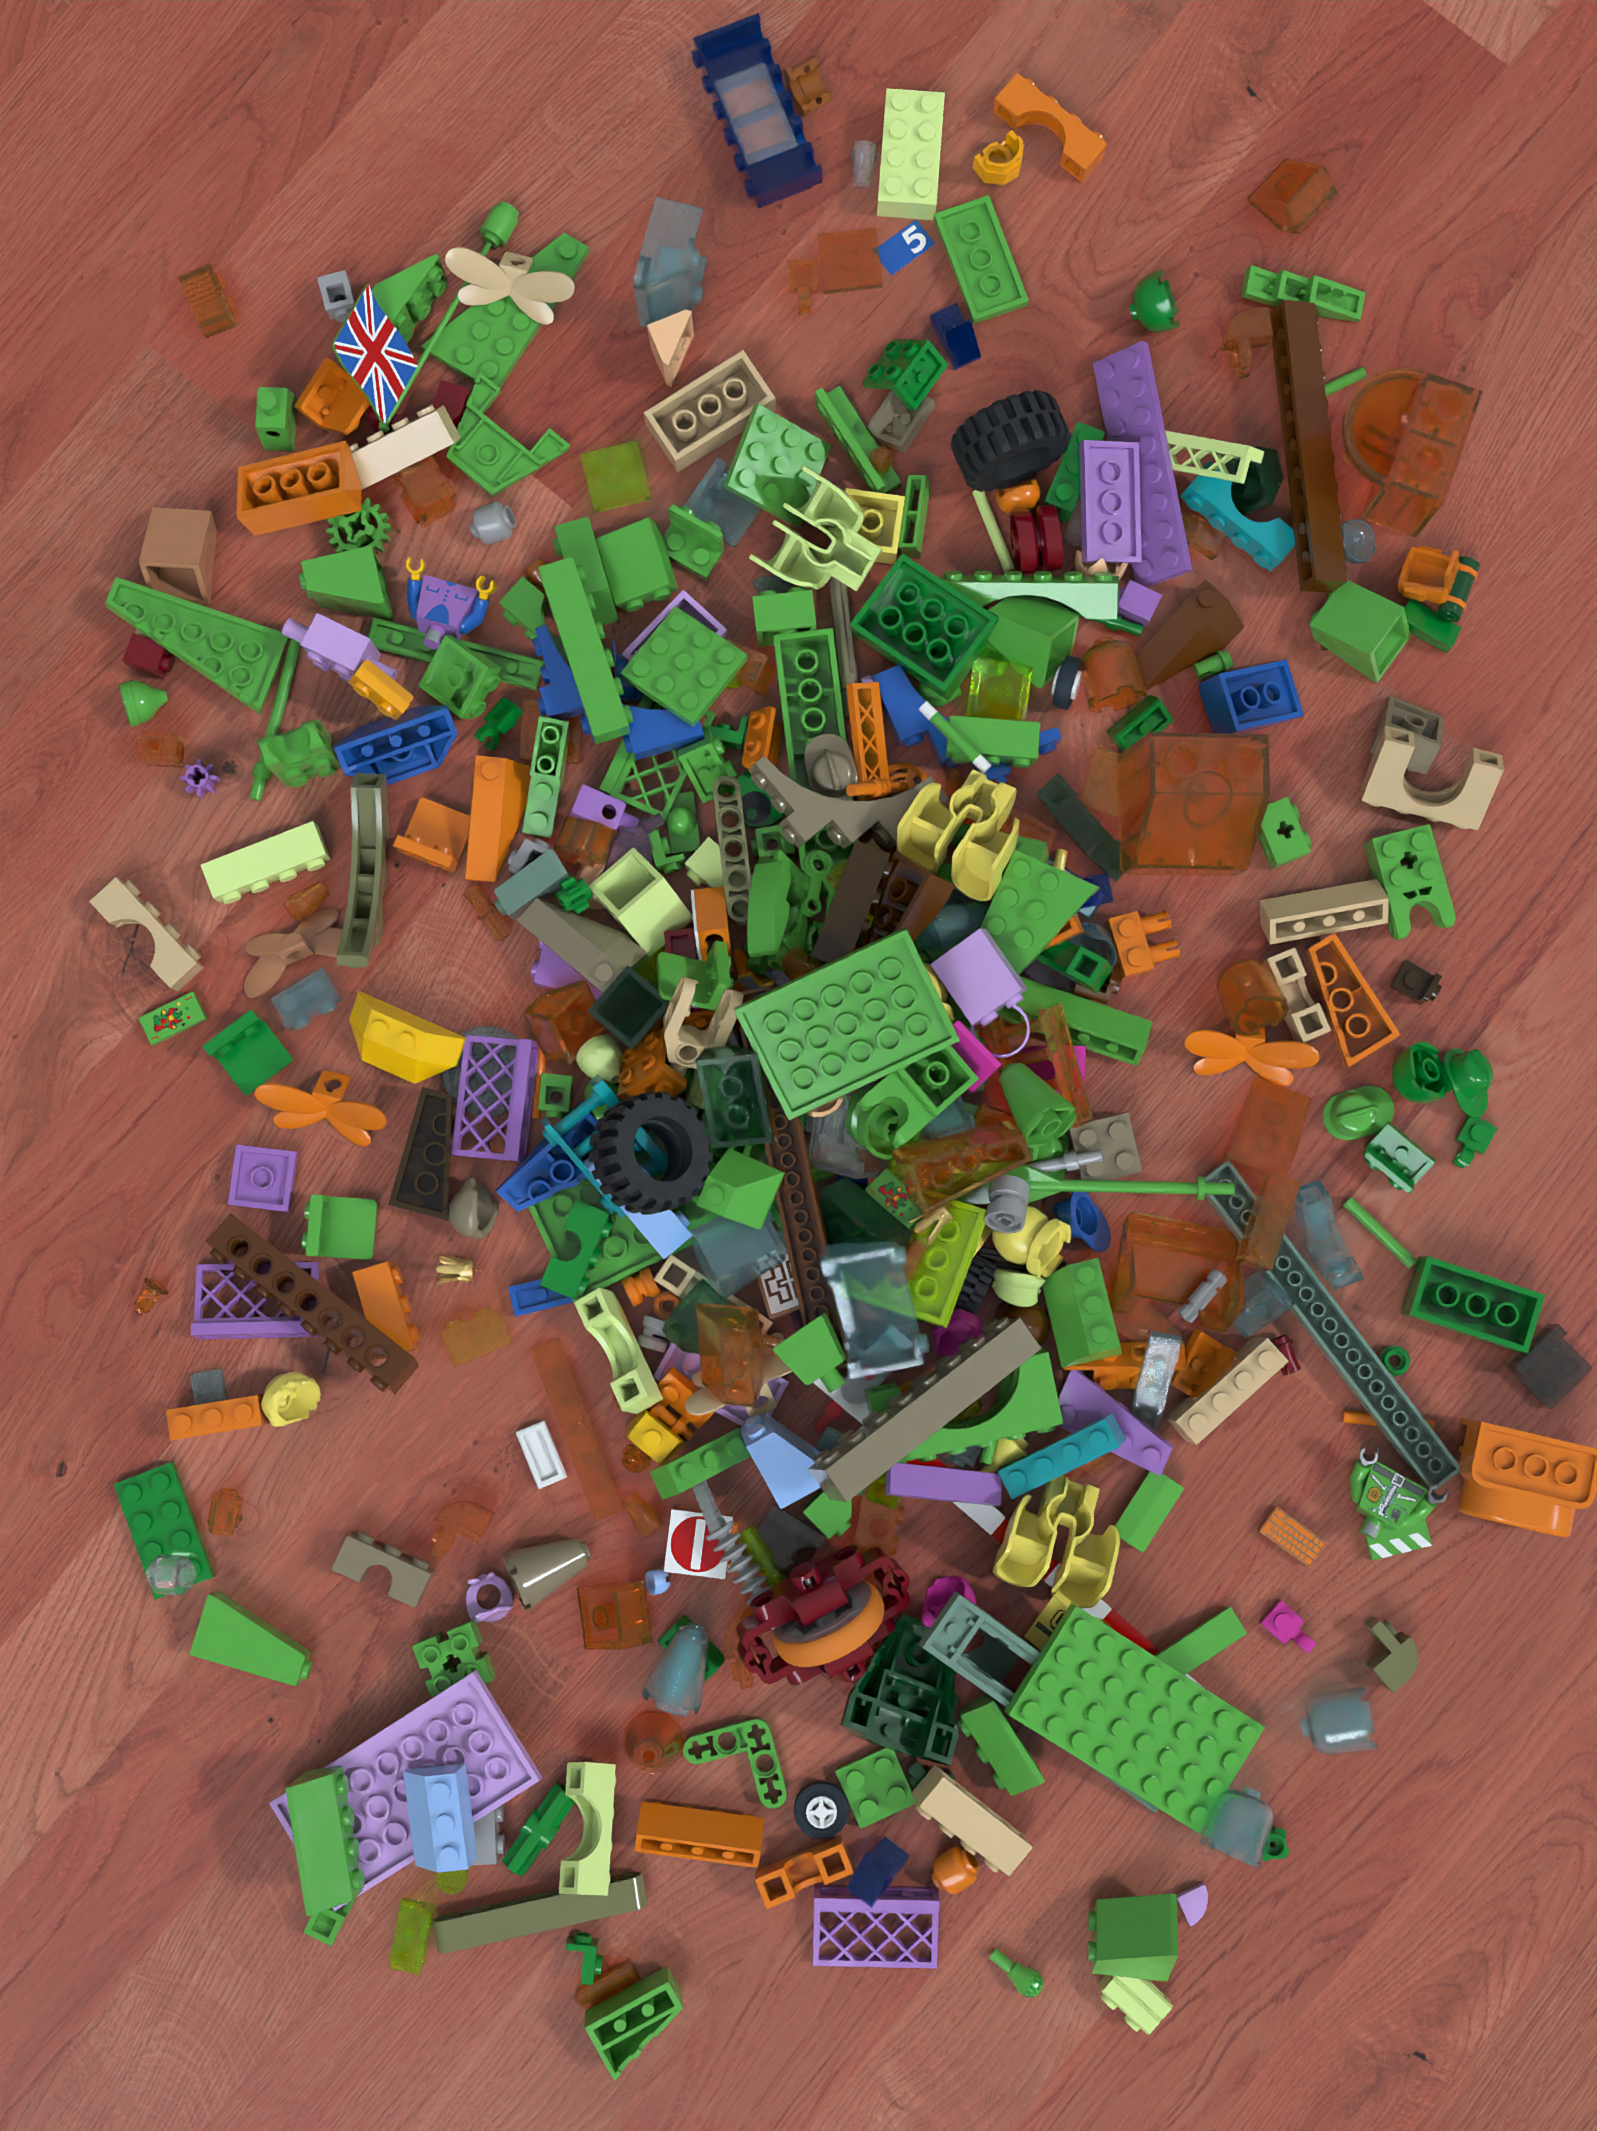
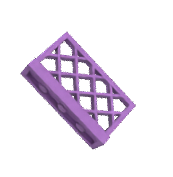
[451,1035,540,1162]
[191,1262,319,1340]
[813,1885,940,1968]

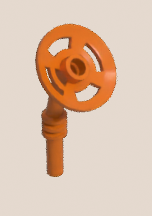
[846,762,928,797]

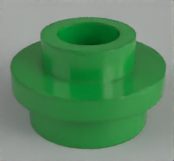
[1379,1345,1410,1376]

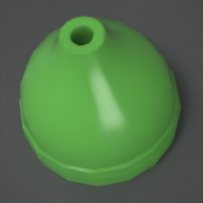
[119,680,168,727]

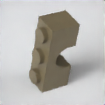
[331,1531,435,1608]

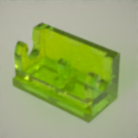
[389,1898,435,1975]

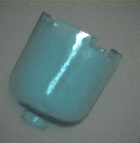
[1300,1686,1377,1755]
[1200,1786,1275,1868]

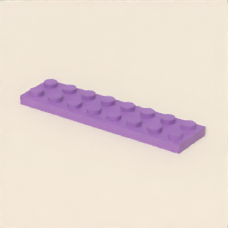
[1093,341,1192,588]

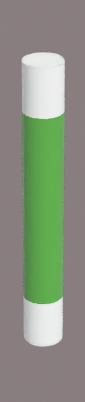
[919,701,992,774]

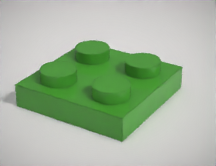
[835,1747,916,1829]

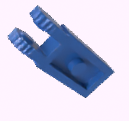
[508,1279,573,1317]

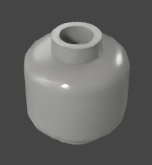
[470,501,516,545]

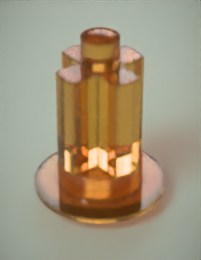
[133,1277,169,1315]

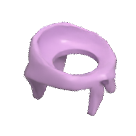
[466,1572,513,1623]

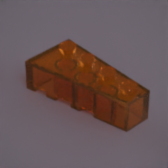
[891,1121,1032,1215]

